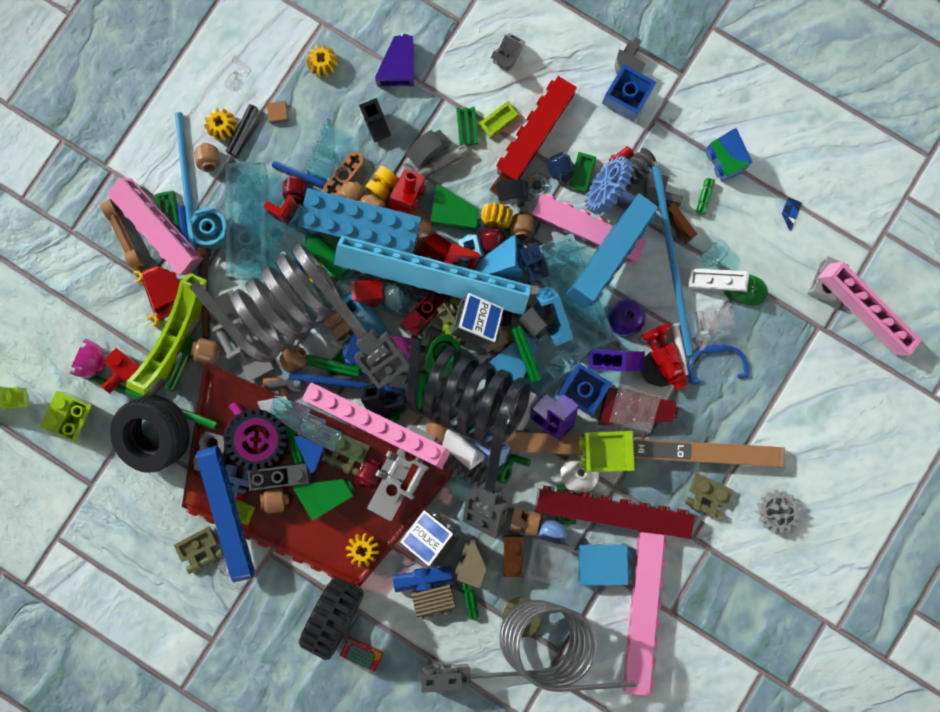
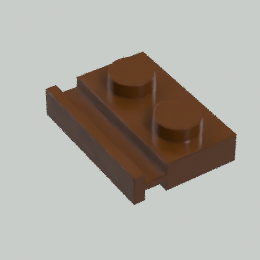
[668,204,697,244]

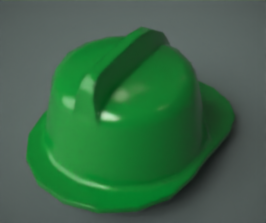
[723,274,767,306]
[425,334,461,378]

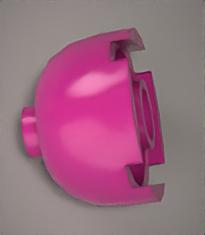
[70,339,106,378]

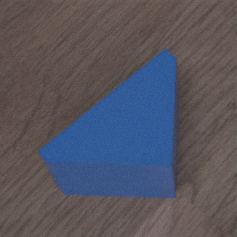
[294,435,326,473]

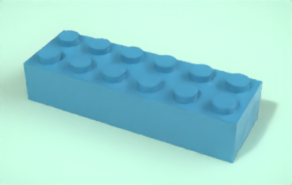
[298,188,422,254]
[565,193,658,309]

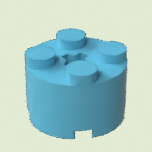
[188,207,232,250]

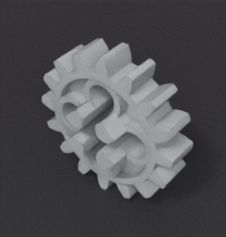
[756,490,801,533]

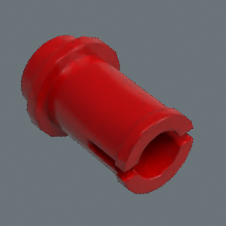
[609,146,634,163]

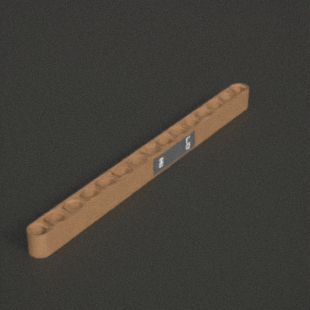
[504,432,785,467]

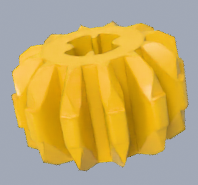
[306,44,338,78]
[204,108,237,141]
[481,202,513,229]
[346,533,380,567]

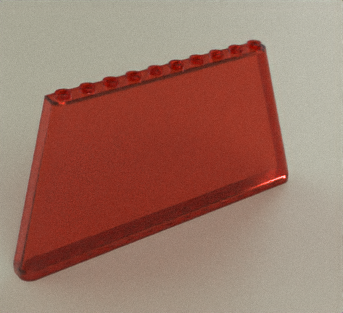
[182,363,454,587]

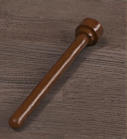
[196,248,211,339]

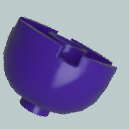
[607,299,646,337]

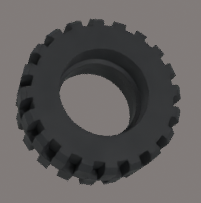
[299,577,364,660]

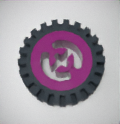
[223,409,287,470]

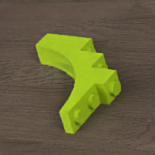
[126,273,207,395]

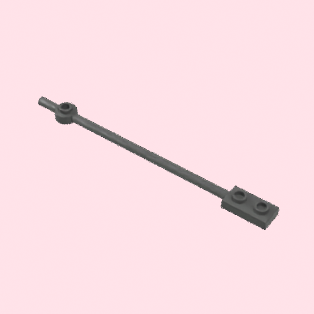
[268,352,497,392]

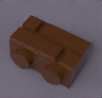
[503,535,524,578]

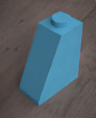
[474,235,524,280]
[489,333,538,382]

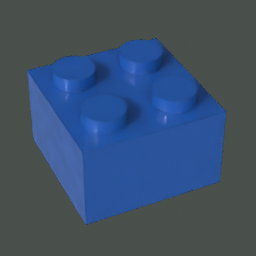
[556,362,612,416]

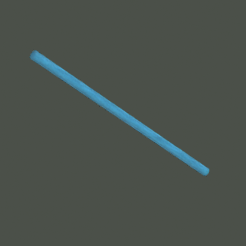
[175,112,200,277]
[652,165,694,355]

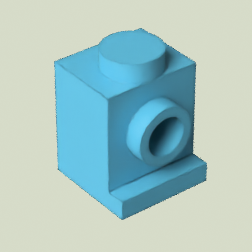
[458,234,485,264]

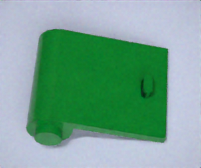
[304,232,350,280]

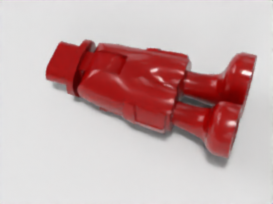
[640,321,688,391]

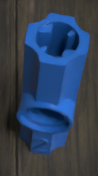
[393,565,453,593]

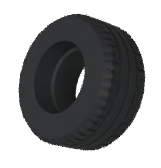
[110,395,190,473]

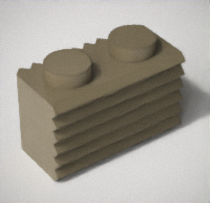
[411,583,456,620]

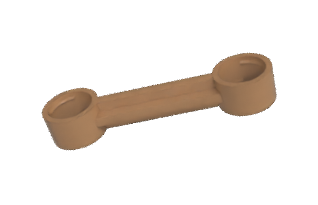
[100,199,145,270]

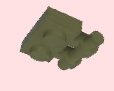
[321,430,371,476]
[684,473,734,520]
[174,526,224,574]

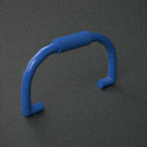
[688,344,749,384]

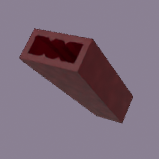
[598,387,678,425]

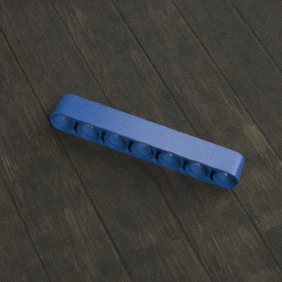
[196,446,255,583]

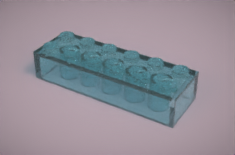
[225,162,269,280]
[539,233,616,356]

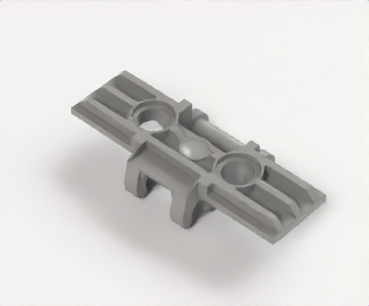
[212,289,274,382]
[367,425,436,521]

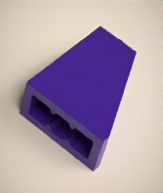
[375,34,414,87]
[589,349,645,371]

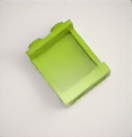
[580,431,635,473]

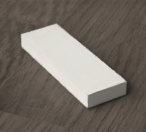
[688,268,749,292]

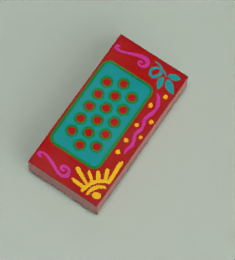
[339,636,384,672]

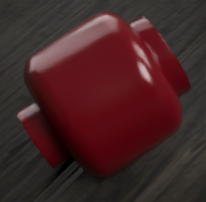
[282,175,307,205]
[480,228,505,254]
[356,459,382,490]

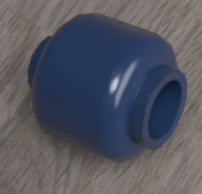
[547,152,575,182]

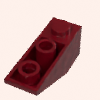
[400,291,452,337]

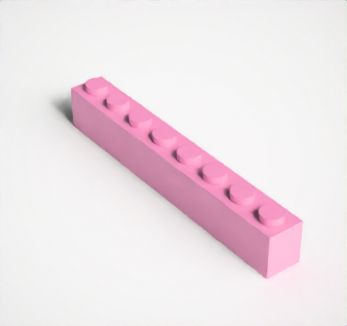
[302,383,451,469]
[623,530,667,696]

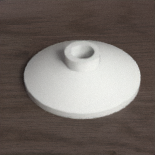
[561,455,599,493]

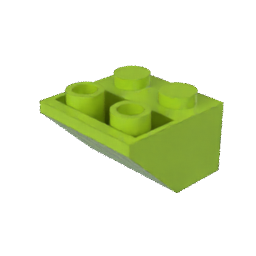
[40,391,93,442]

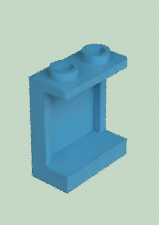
[534,287,574,346]
[578,543,631,586]

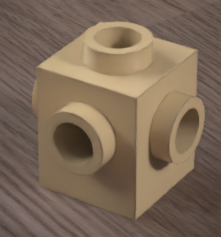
[485,325,510,353]

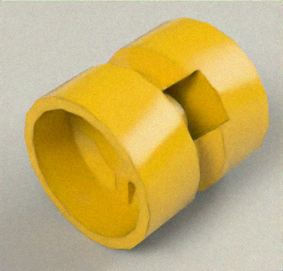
[365,166,399,202]

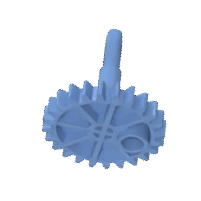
[585,156,657,218]

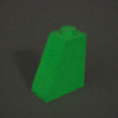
[431,184,482,232]
[293,479,356,521]

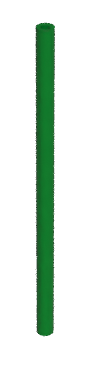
[83,375,219,430]

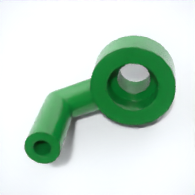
[496,454,531,484]

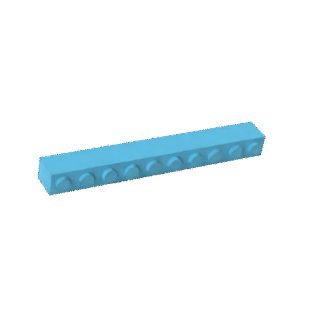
[334,235,531,315]

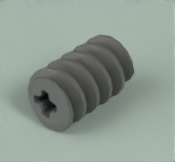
[627,147,656,189]
[445,455,488,486]

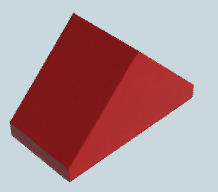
[350,279,383,308]

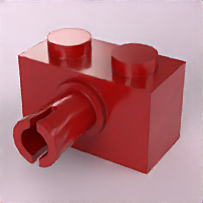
[389,169,427,215]
[100,347,139,394]

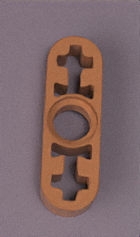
[323,151,364,195]

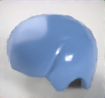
[536,520,567,542]

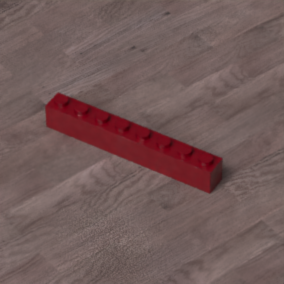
[534,485,695,539]

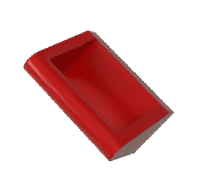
[444,243,480,270]

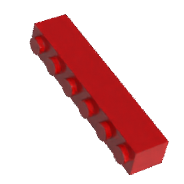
[496,76,577,180]

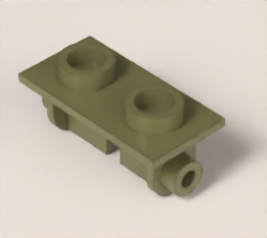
[437,302,463,342]

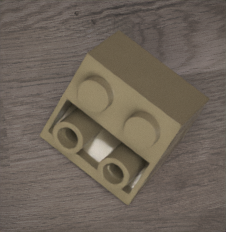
[455,538,487,588]

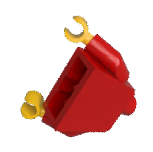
[133,266,181,327]

